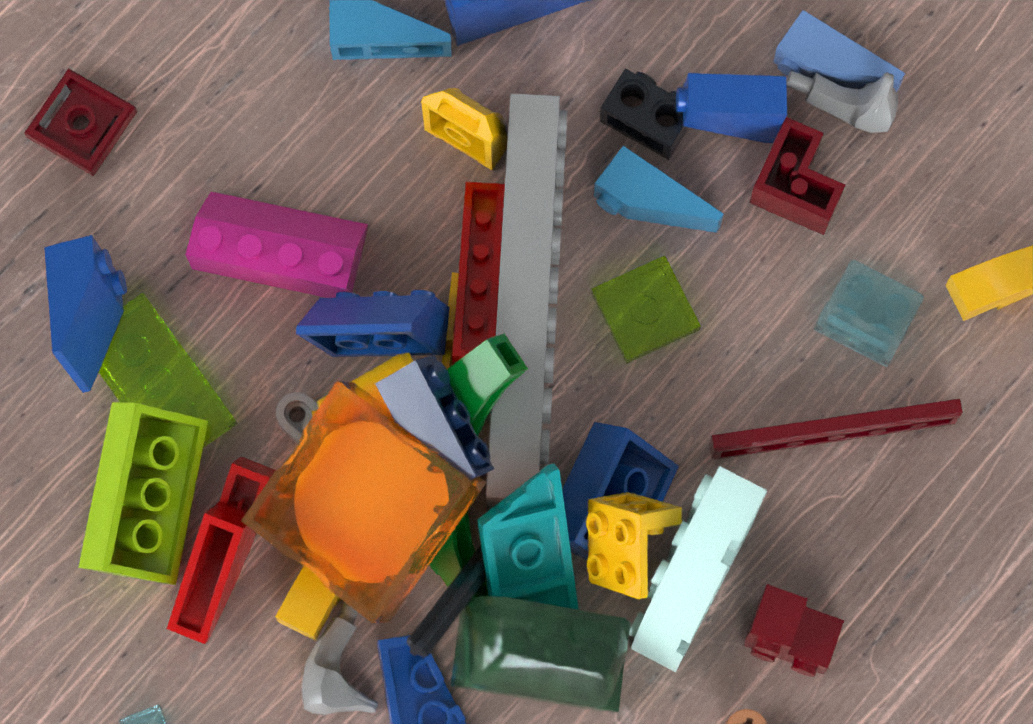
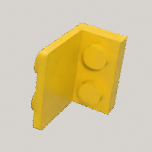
[586,492,682,599]

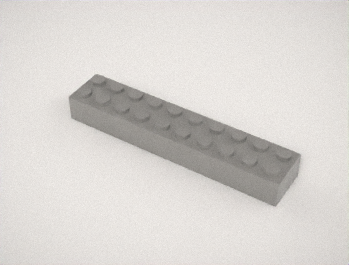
[486,93,567,512]

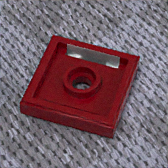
[24,68,138,177]

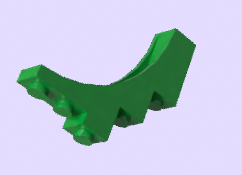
[427,333,528,618]

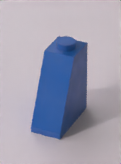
[676,73,787,143]

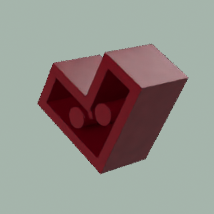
[750,117,845,235]
[743,584,844,677]

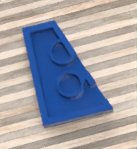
[377,635,466,724]

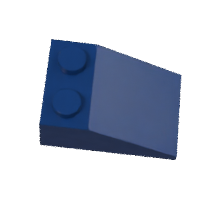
[44,235,127,393]

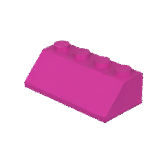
[185,192,368,298]

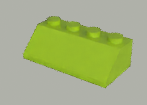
[78,402,208,585]

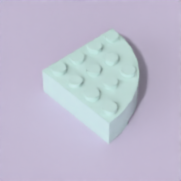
[628,466,767,672]

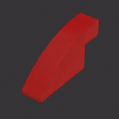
[166,456,279,644]

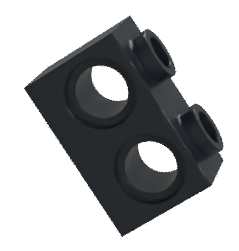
[600,68,689,160]

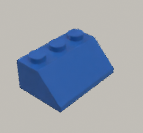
[296,290,450,357]
[562,422,679,560]

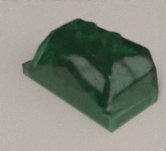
[450,596,631,713]

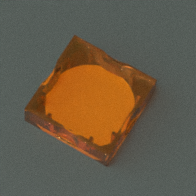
[241,380,487,624]

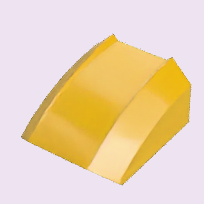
[421,88,508,170]

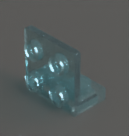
[814,260,924,368]

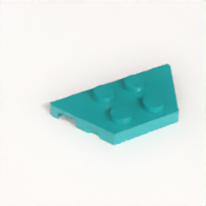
[477,463,580,619]

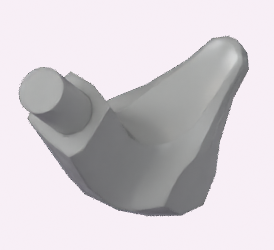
[786,71,898,133]
[301,598,378,715]

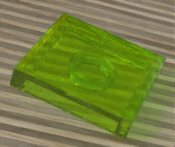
[591,255,701,364]

